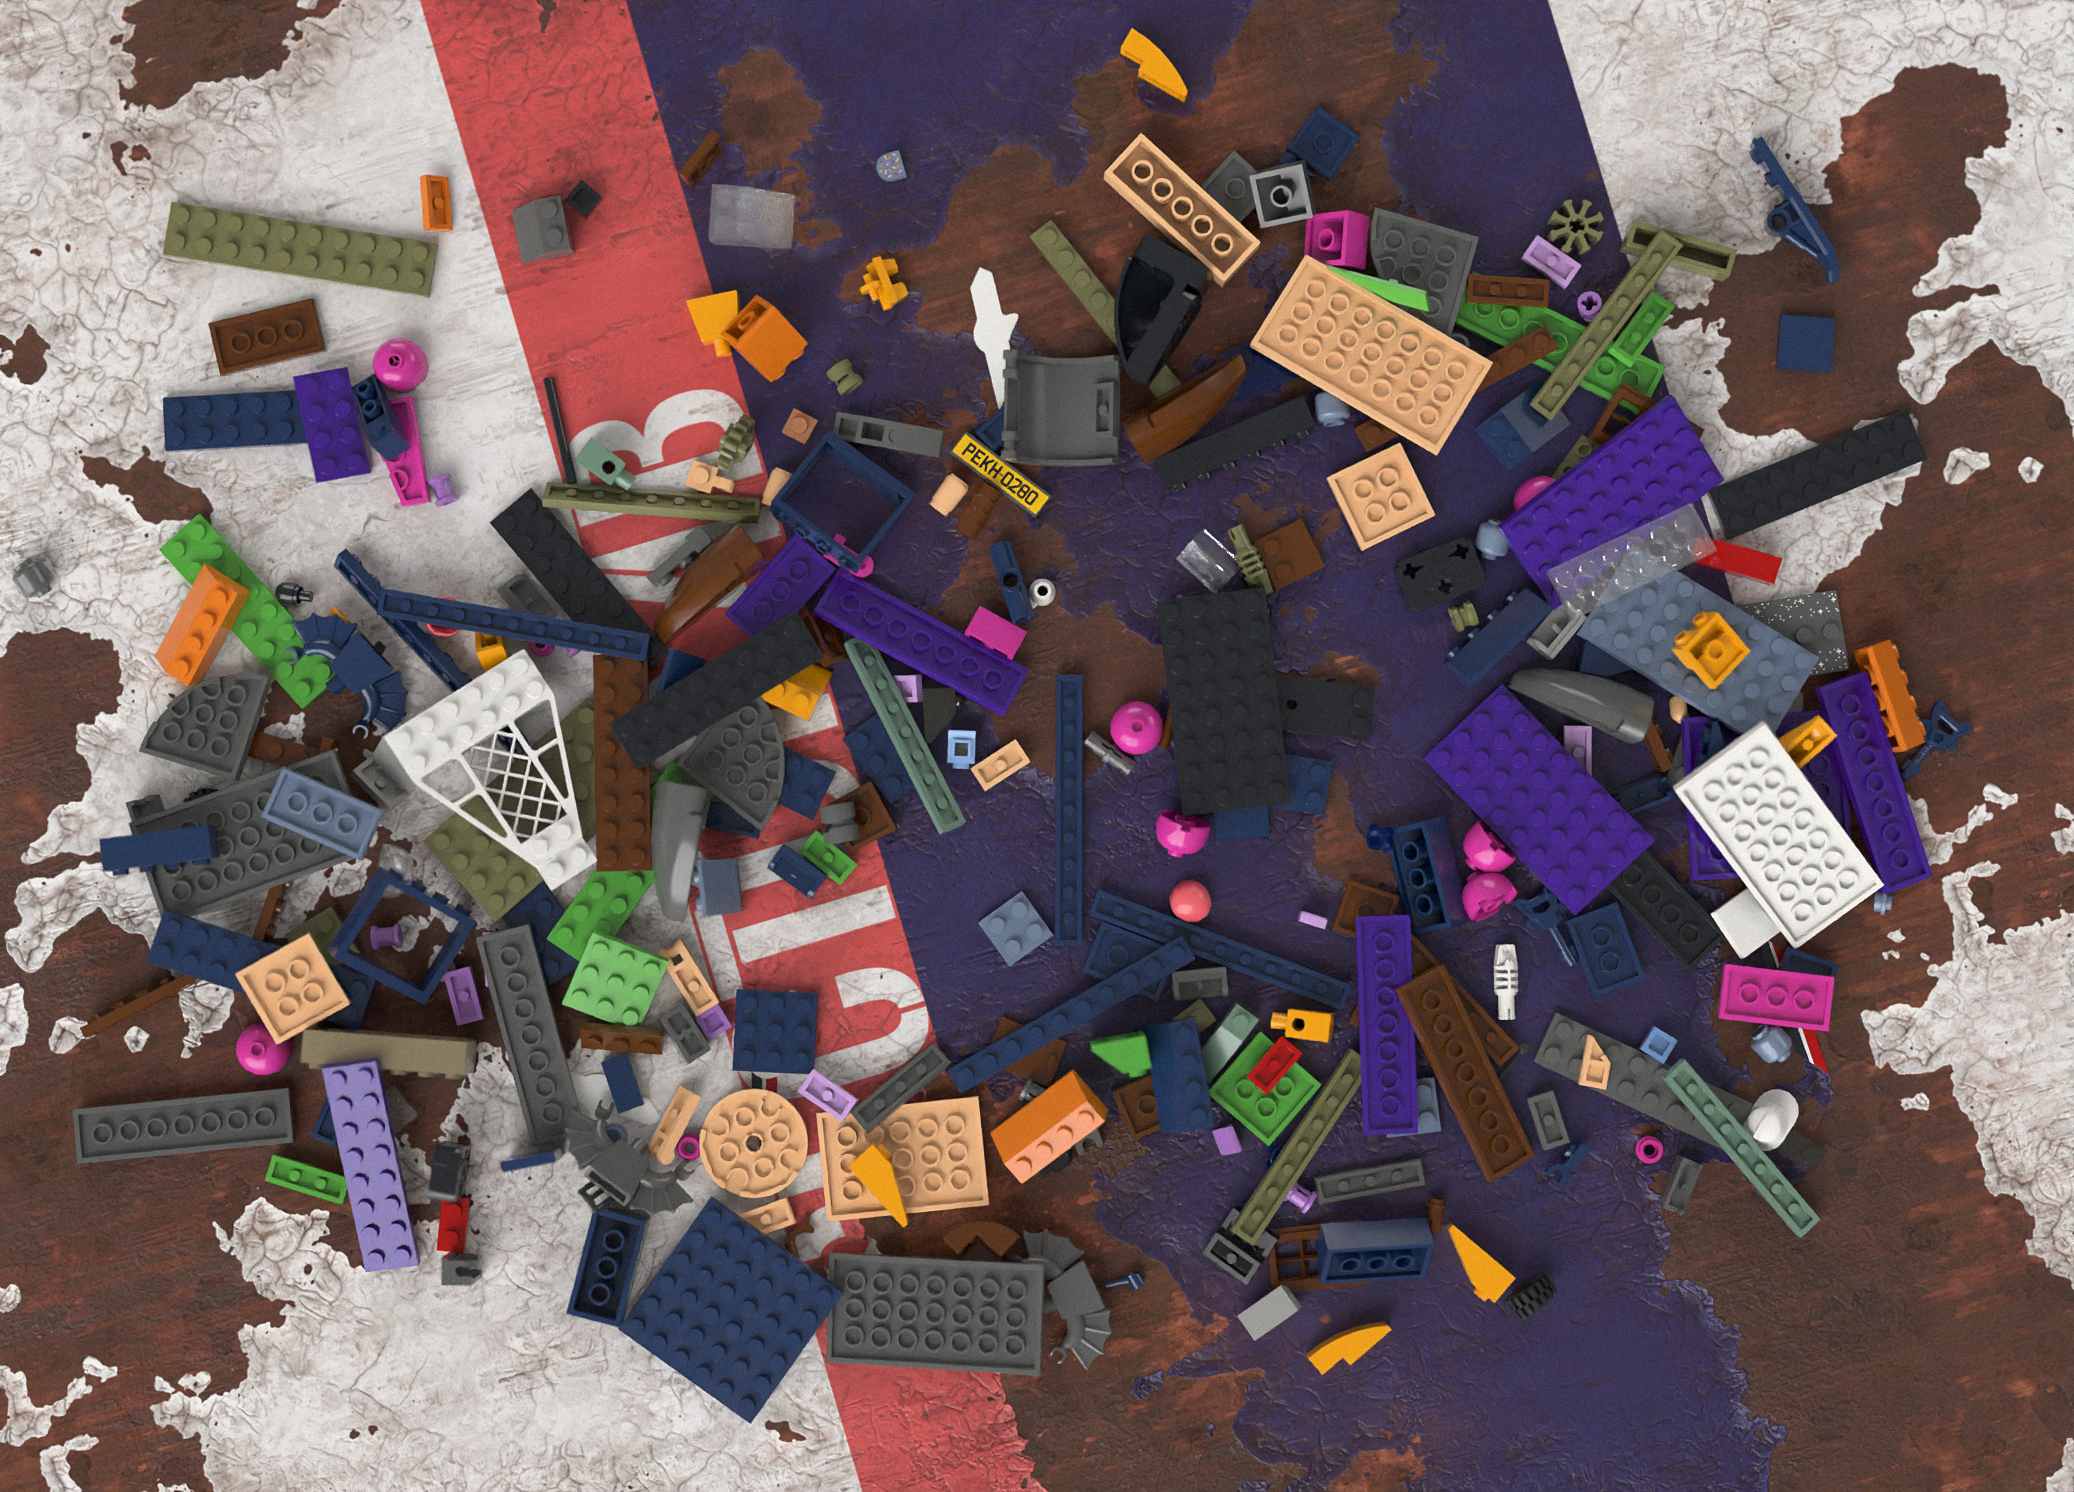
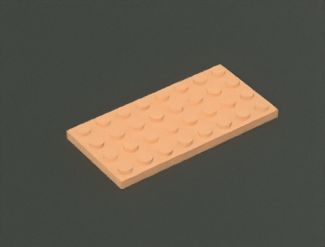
[1250,255,1493,455]

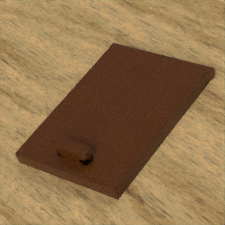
[991,1016,1067,1087]

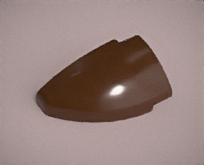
[1123,352,1248,464]
[654,522,769,646]

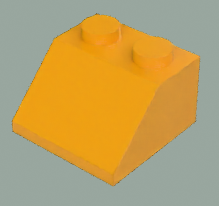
[761,664,833,721]

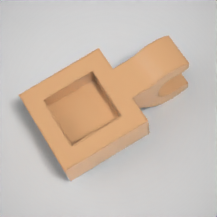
[685,460,735,495]

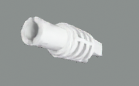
[1493,944,1518,1020]

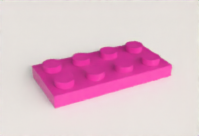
[1717,964,1835,1031]

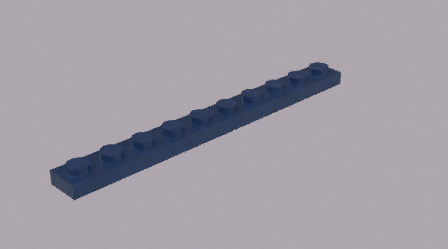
[333,549,530,760]
[376,588,651,661]
[1055,675,1083,946]
[1089,889,1351,1010]
[947,935,1195,1093]

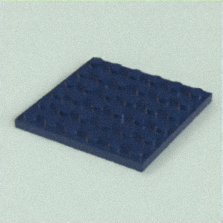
[618,1197,844,1424]

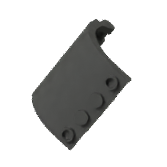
[1001,349,1121,467]

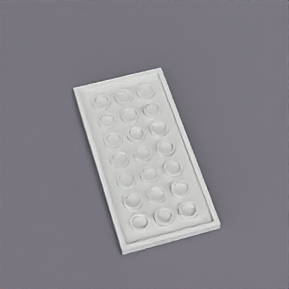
[1672,721,1884,949]

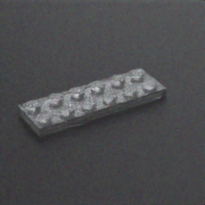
[1546,503,1717,620]

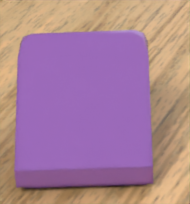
[1213,1123,1242,1155]

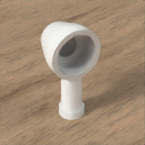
[1021,579,1056,624]

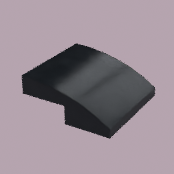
[1203,1206,1280,1285]

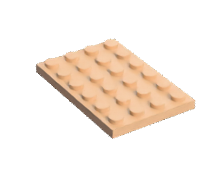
[816,1096,989,1222]

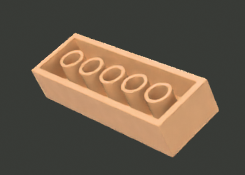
[1104,133,1261,287]

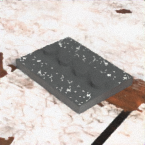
[1736,590,1849,676]

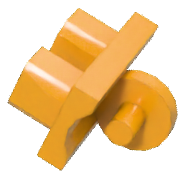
[860,256,908,311]

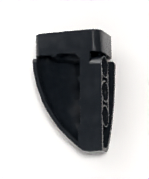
[1114,235,1214,387]

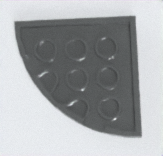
[1370,207,1479,338]
[139,673,273,781]
[676,696,786,831]

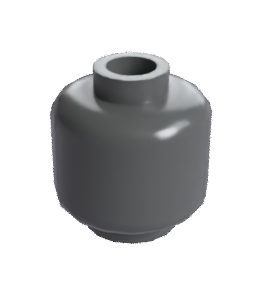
[12,557,54,598]

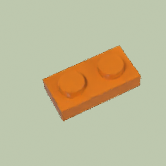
[420,175,453,232]

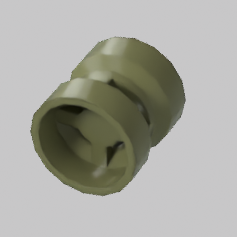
[826,358,863,396]

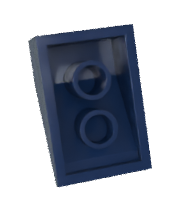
[1474,381,1571,472]

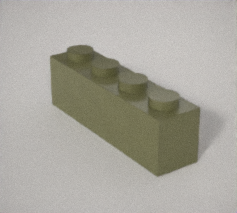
[1620,220,1737,282]

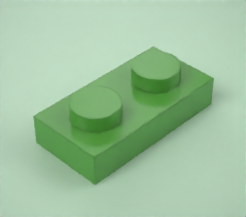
[799,830,858,885]

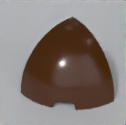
[943,1221,1020,1261]

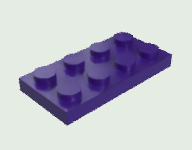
[293,367,371,484]
[725,533,837,637]

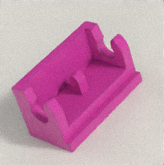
[965,606,1027,660]

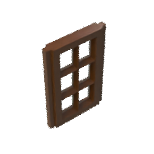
[1588,381,1705,446]
[1268,1219,1369,1293]

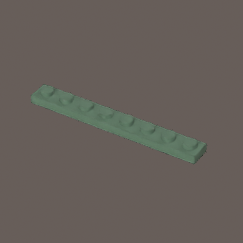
[843,638,966,835]
[1662,1059,1821,1238]

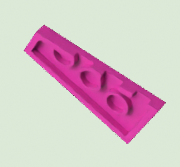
[381,396,432,507]

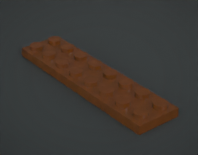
[593,655,652,872]
[1395,963,1535,1182]

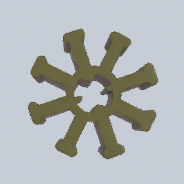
[1547,199,1603,256]

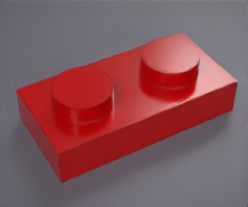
[1246,1036,1302,1095]
[436,1197,471,1253]

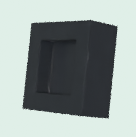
[564,180,603,219]

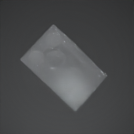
[708,184,795,249]

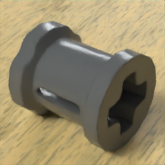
[1018,1077,1046,1102]

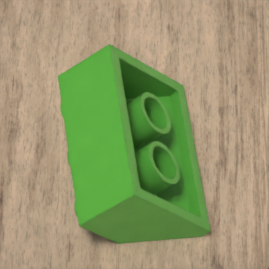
[1090,1030,1151,1077]

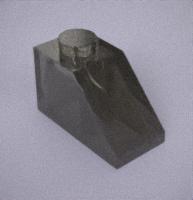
[922,687,962,744]

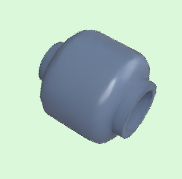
[1314,390,1351,427]
[1474,519,1510,560]
[1751,1023,1792,1063]

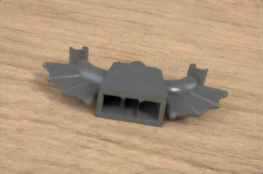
[564,1100,695,1215]
[1007,1229,1112,1370]

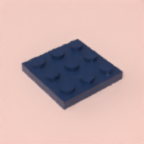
[732,989,818,1074]

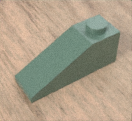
[1202,1002,1259,1083]

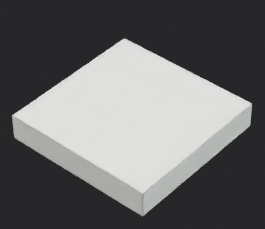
[1711,887,1780,959]

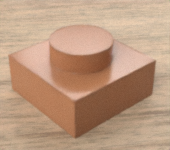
[782,408,818,445]

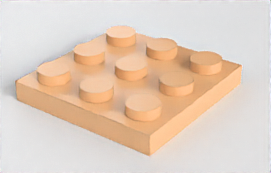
[1327,443,1435,551]
[235,932,351,1044]

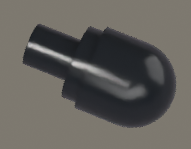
[275,582,314,605]
[1039,1149,1073,1178]

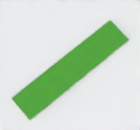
[1322,263,1430,312]

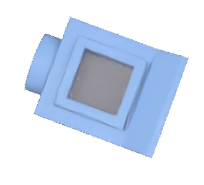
[947,730,976,769]

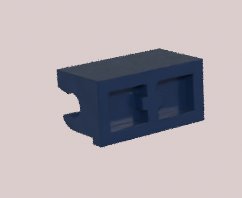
[1609,773,1674,815]
[767,844,828,900]

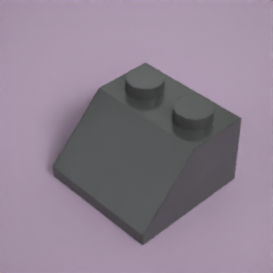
[1249,159,1316,228]
[512,195,575,264]

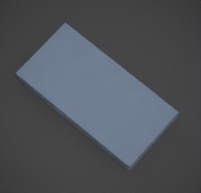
[261,767,385,861]

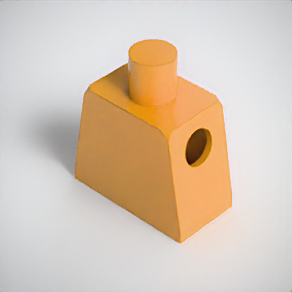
[686,290,740,357]
[1271,1008,1335,1042]

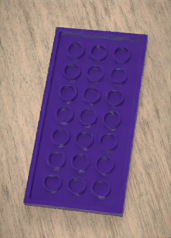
[1497,394,1724,610]
[1423,684,1655,916]

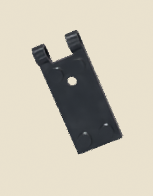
[1275,675,1375,741]

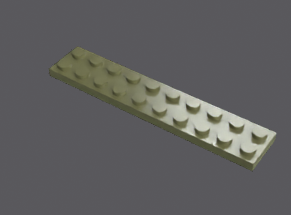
[163,202,438,298]

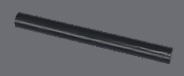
[543,377,577,484]

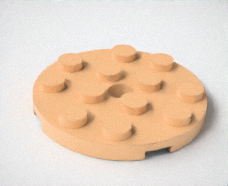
[699,1088,809,1198]

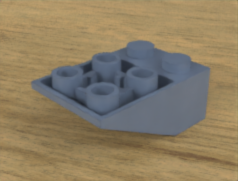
[693,858,743,917]

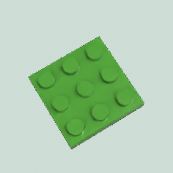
[562,929,669,1027]
[1209,1031,1322,1146]

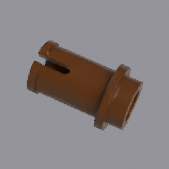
[1425,1196,1447,1232]

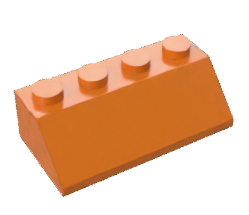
[155,564,251,686]
[1852,640,1926,753]
[990,1069,1108,1184]

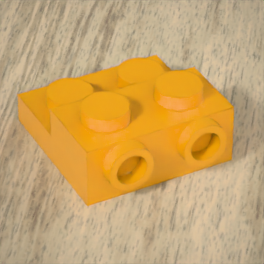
[1671,611,1751,689]

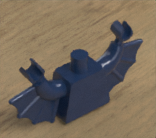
[283,613,408,739]

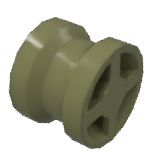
[1448,600,1479,633]

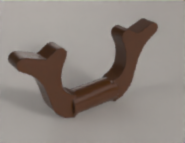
[784,1213,828,1278]

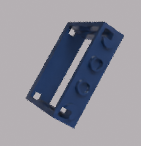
[769,430,916,574]
[327,866,477,1005]

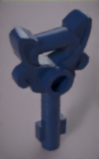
[1900,700,1973,781]
[1513,885,1578,967]

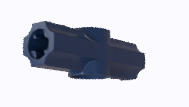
[988,540,1036,624]

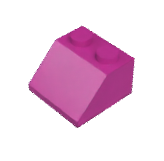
[1304,210,1369,271]

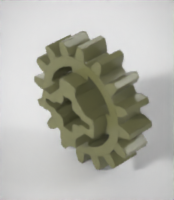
[716,414,756,472]

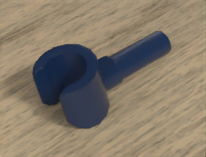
[1277,153,1315,178]
[1105,1271,1145,1290]

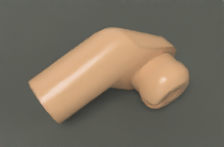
[1669,695,1690,724]

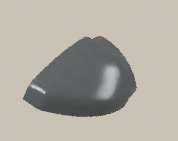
[1506,668,1654,744]
[651,781,709,923]

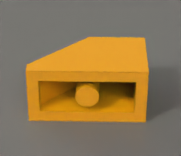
[475,632,511,673]

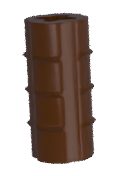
[955,482,1001,541]

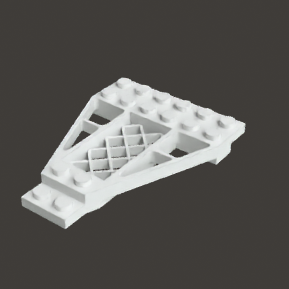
[384,649,598,891]

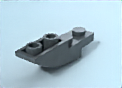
[833,412,945,458]

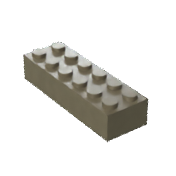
[301,1026,477,1079]

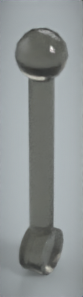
[1498,1043,1530,1082]

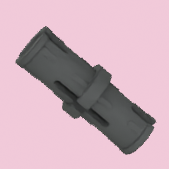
[1083,731,1136,776]

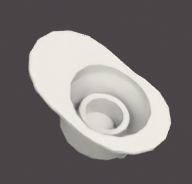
[1743,1089,1799,1151]

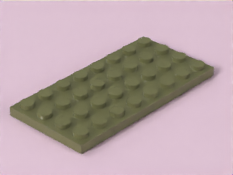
[423,698,659,922]

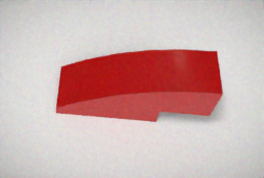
[1690,536,1783,586]

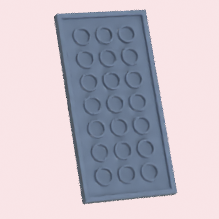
[1576,544,1819,736]

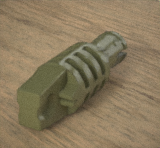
[1227,524,1273,595]

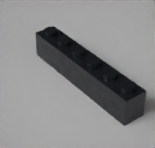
[1153,396,1316,494]

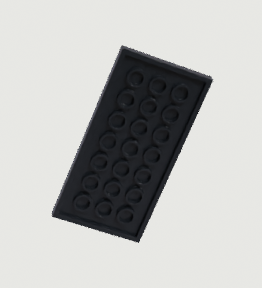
[1157,587,1291,816]

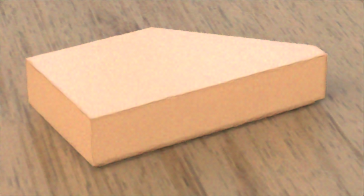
[1578,1035,1611,1090]

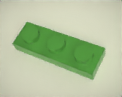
[1608,291,1675,368]
[265,1154,348,1205]

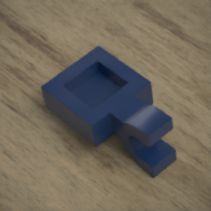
[1544,1140,1591,1186]

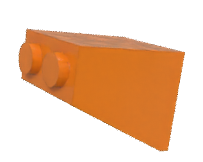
[720,295,808,383]

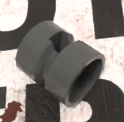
[819,801,860,845]

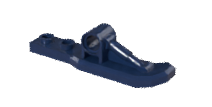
[1749,136,1839,284]

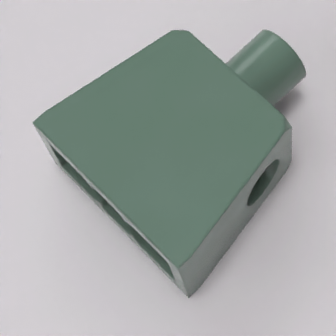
[575,438,636,491]

